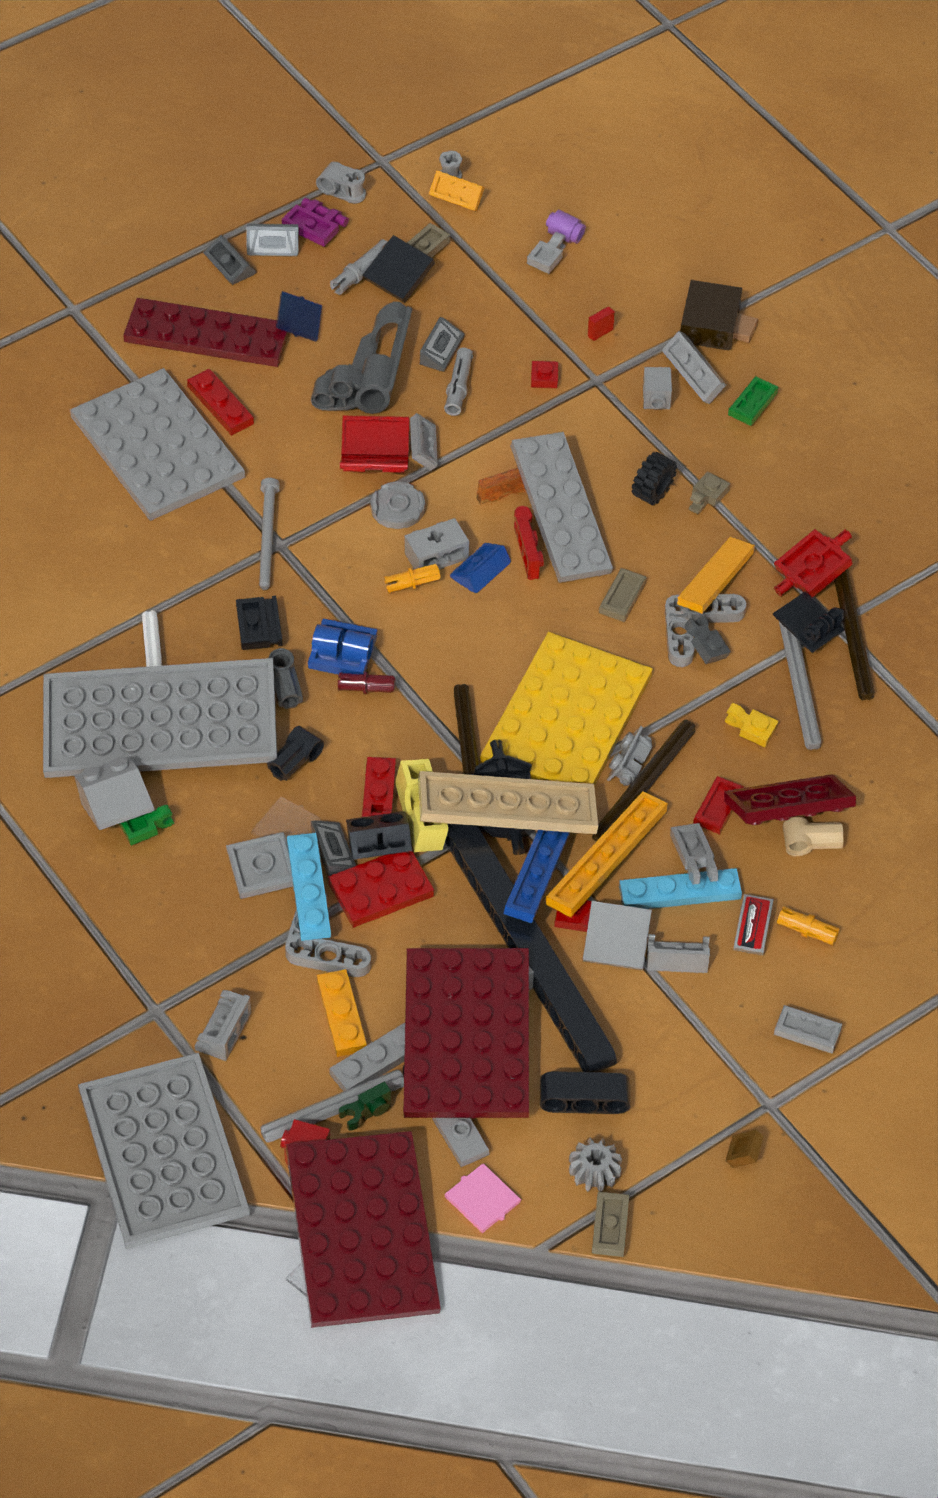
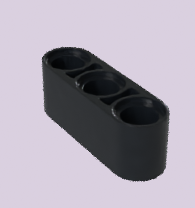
[540,1071,630,1114]

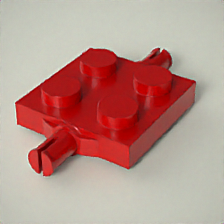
[774,529,853,598]

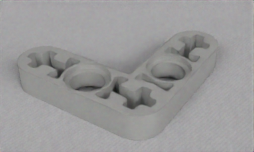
[665,594,746,667]
[285,892,371,977]

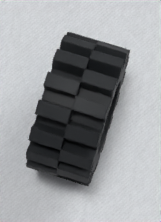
[631,452,677,505]

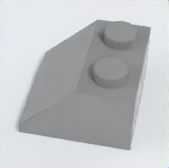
[74,756,155,830]

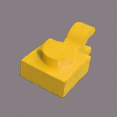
[725,703,779,747]

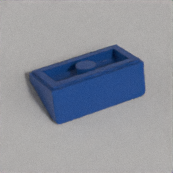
[450,543,511,593]

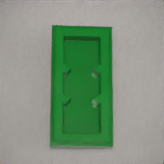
[728,376,779,426]

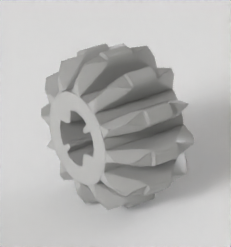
[569,1138,622,1192]

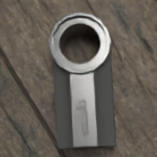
[269,648,303,709]

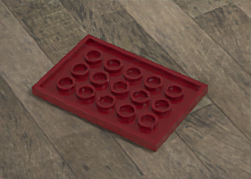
[403,948,529,1118]
[286,1131,441,1328]

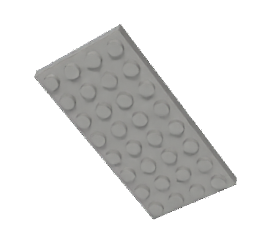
[43,658,277,778]

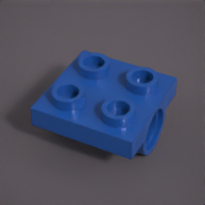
[308,619,377,675]

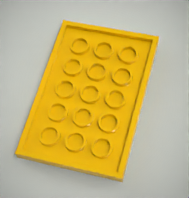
[480,632,653,786]

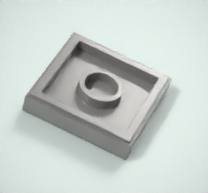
[226,832,293,899]
[583,901,652,970]

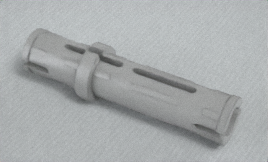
[330,239,388,295]
[444,348,473,416]

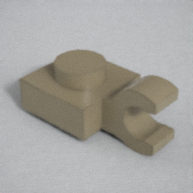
[688,471,730,515]

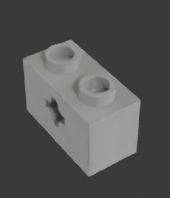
[405,518,469,569]

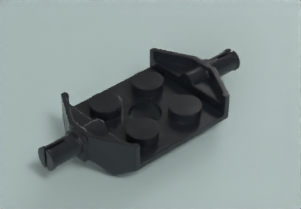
[472,739,535,855]

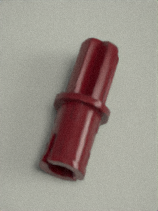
[338,671,396,694]

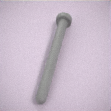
[259,478,280,590]

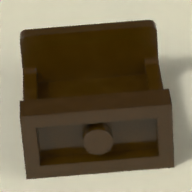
[680,280,742,350]

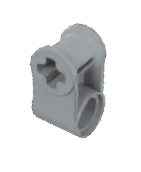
[316,162,366,204]

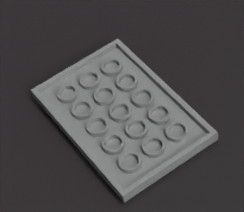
[70,368,245,521]
[78,1053,250,1249]

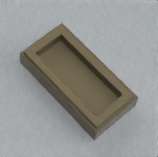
[599,568,647,622]

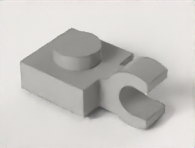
[527,232,565,274]

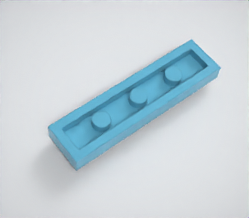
[287,833,331,941]
[619,868,742,909]

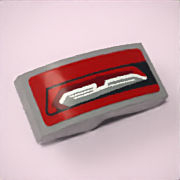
[733,894,774,956]

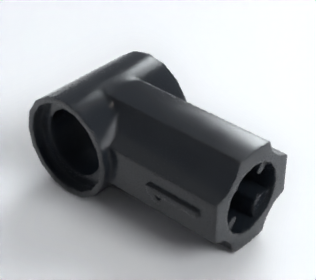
[267,726,324,781]

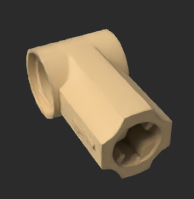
[783,817,843,856]

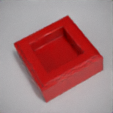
[588,306,615,341]

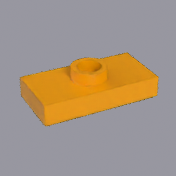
[428,170,485,211]

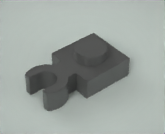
[684,615,731,664]

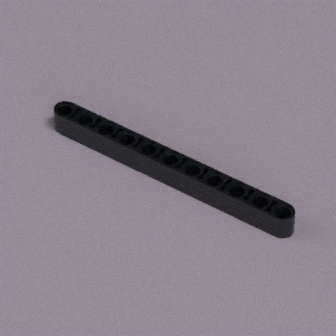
[445,823,617,1072]

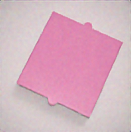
[445,1164,521,1233]

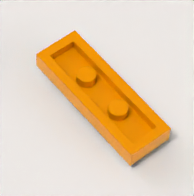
[317,969,367,1057]

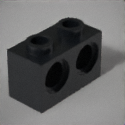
[346,811,412,860]

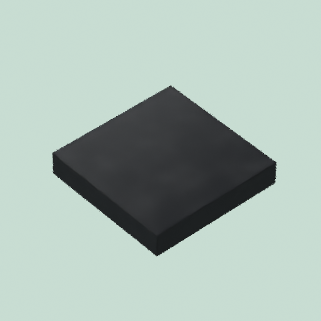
[363,235,435,303]

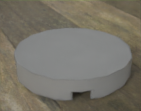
[370,481,425,529]

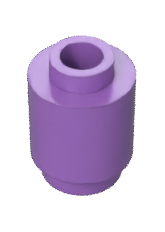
[546,210,586,244]

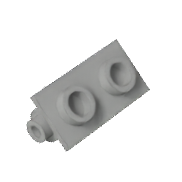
[607,726,653,786]

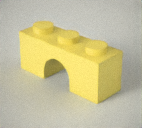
[395,759,449,852]

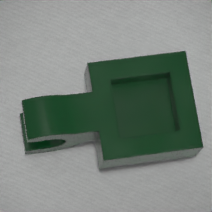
[339,1081,391,1131]

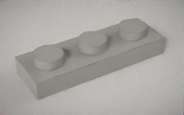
[662,331,727,404]
[329,1023,405,1092]

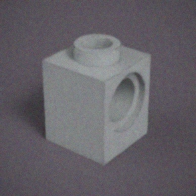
[643,367,672,409]

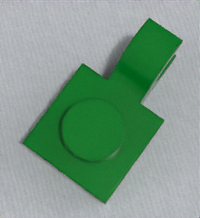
[119,805,174,846]

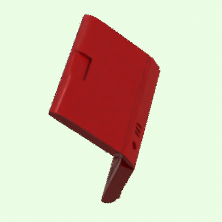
[340,415,409,473]

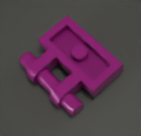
[282,197,349,247]

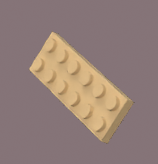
[418,771,598,834]

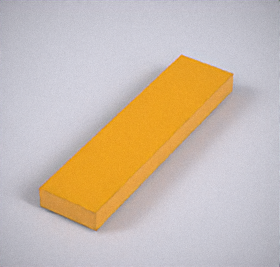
[677,536,755,614]

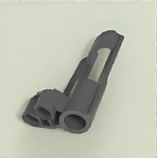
[311,302,412,414]

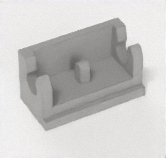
[647,934,710,973]
[195,990,251,1061]

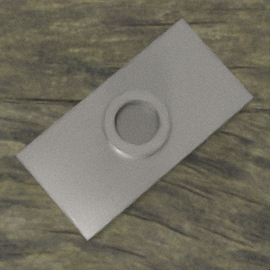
[410,413,438,470]
[774,1005,842,1054]
[432,1118,489,1167]

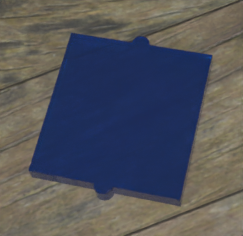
[276,291,322,342]

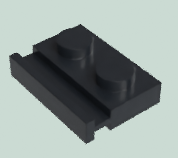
[236,596,283,650]

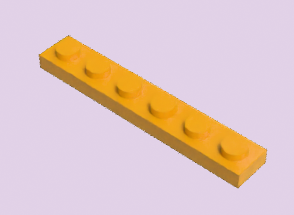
[546,791,668,917]

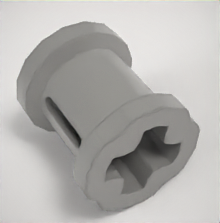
[439,151,462,179]

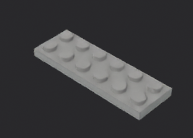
[510,432,613,583]

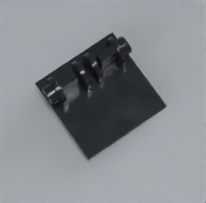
[772,591,845,653]

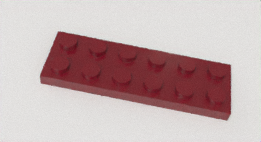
[123,298,290,367]

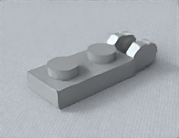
[670,823,718,885]

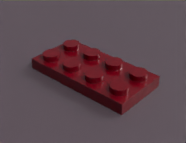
[724,774,856,825]

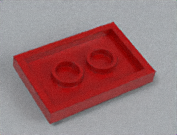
[328,851,434,928]

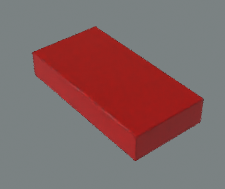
[693,776,744,835]

